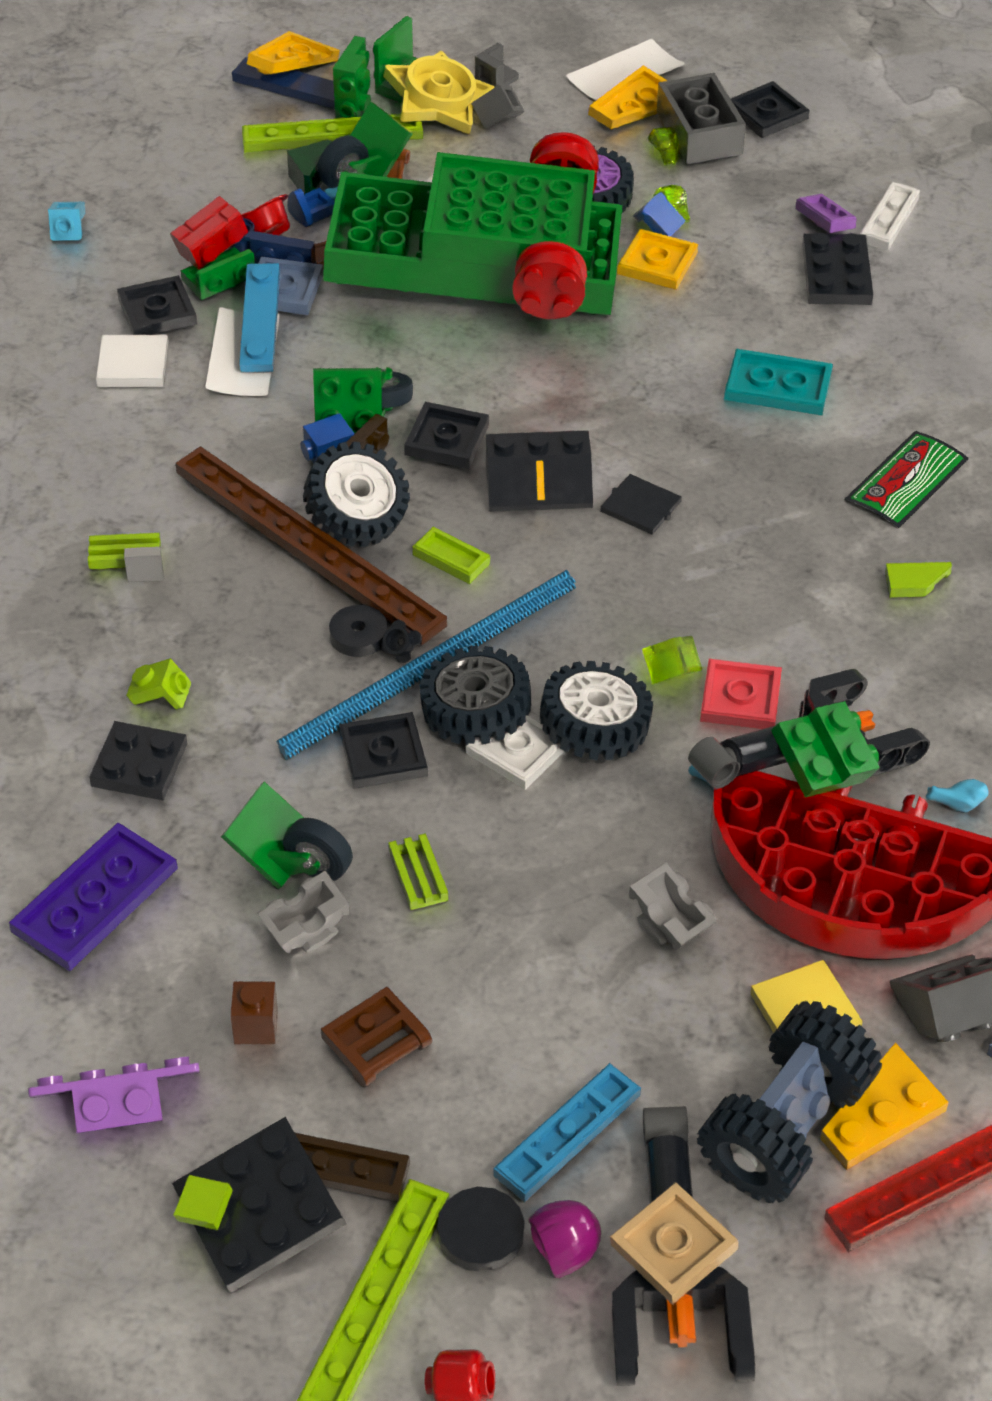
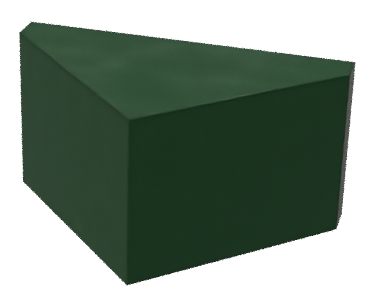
[287,140,332,194]

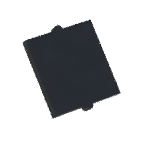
[600,474,682,535]

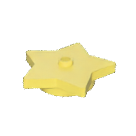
[383,51,494,134]

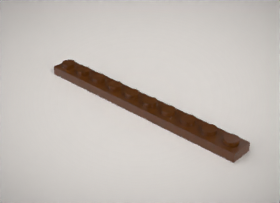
[175,446,447,645]

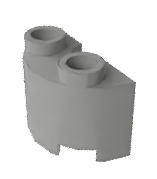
[629,862,718,950]
[257,871,350,953]

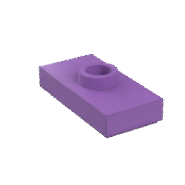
[795,194,857,233]

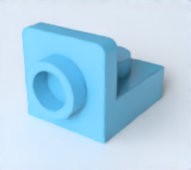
[48,201,86,241]

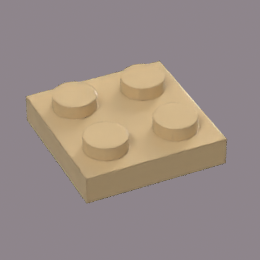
[610,1183,738,1305]

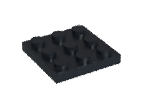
[172,1117,346,1293]

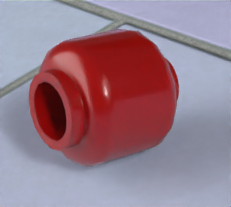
[425,1349,496,1401]

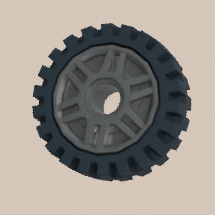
[420,646,532,745]

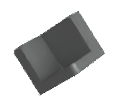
[475,43,519,88]
[471,84,525,128]

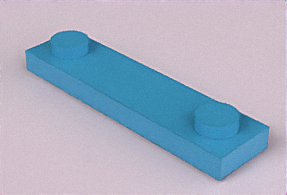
[239,263,280,372]
[493,1063,641,1202]

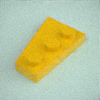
[247,31,340,74]
[588,65,668,129]
[820,1042,949,1170]

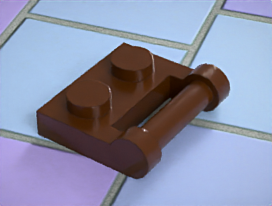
[321,986,433,1088]

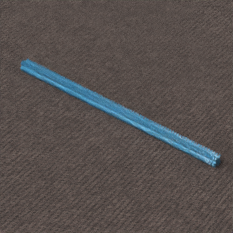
[276,570,576,760]

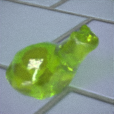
[648,127,679,166]
[653,185,690,223]

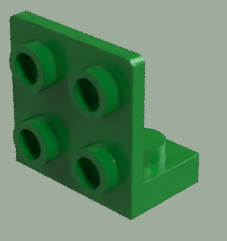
[372,16,418,103]

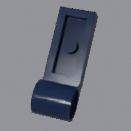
[228,218,316,264]

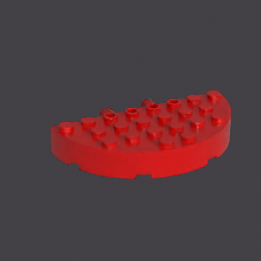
[711,771,992,959]

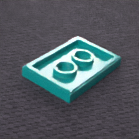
[724,349,833,416]

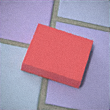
[700,659,782,729]

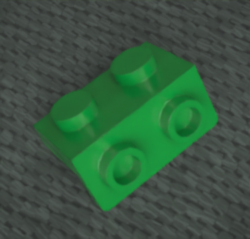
[180,247,255,300]

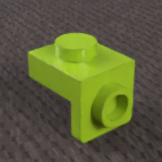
[126,658,191,709]

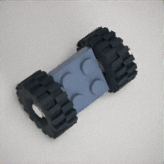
[697,1001,882,1203]

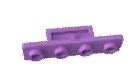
[28,1057,200,1133]

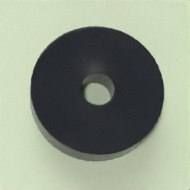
[329,605,387,657]

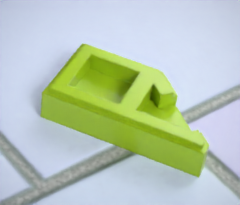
[885,562,952,598]

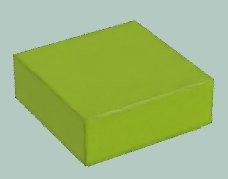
[174,1175,233,1230]

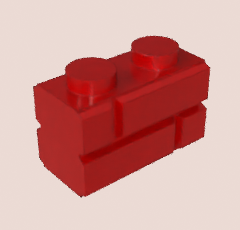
[170,196,249,270]

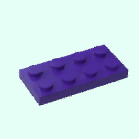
[9,823,178,972]

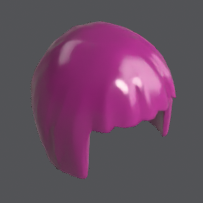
[528,1200,602,1279]

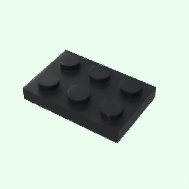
[802,233,873,305]

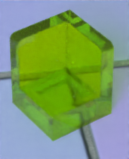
[642,636,702,684]

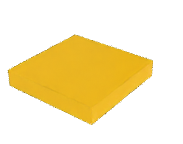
[617,229,698,290]

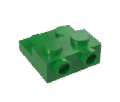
[333,36,371,119]
[771,701,880,798]

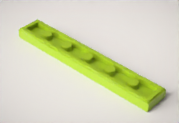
[242,114,423,152]
[297,1179,449,1401]

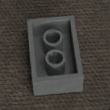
[657,73,746,164]

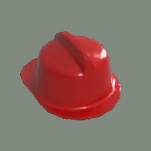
[241,194,290,236]

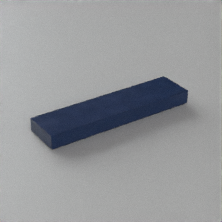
[232,57,335,109]

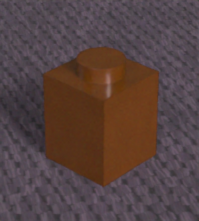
[231,981,278,1044]

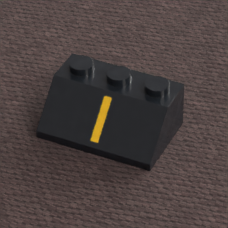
[486,430,593,512]

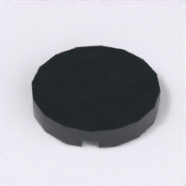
[437,1186,525,1271]

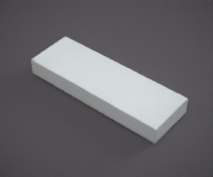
[860,182,920,251]

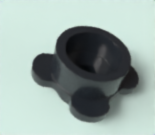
[381,620,422,663]

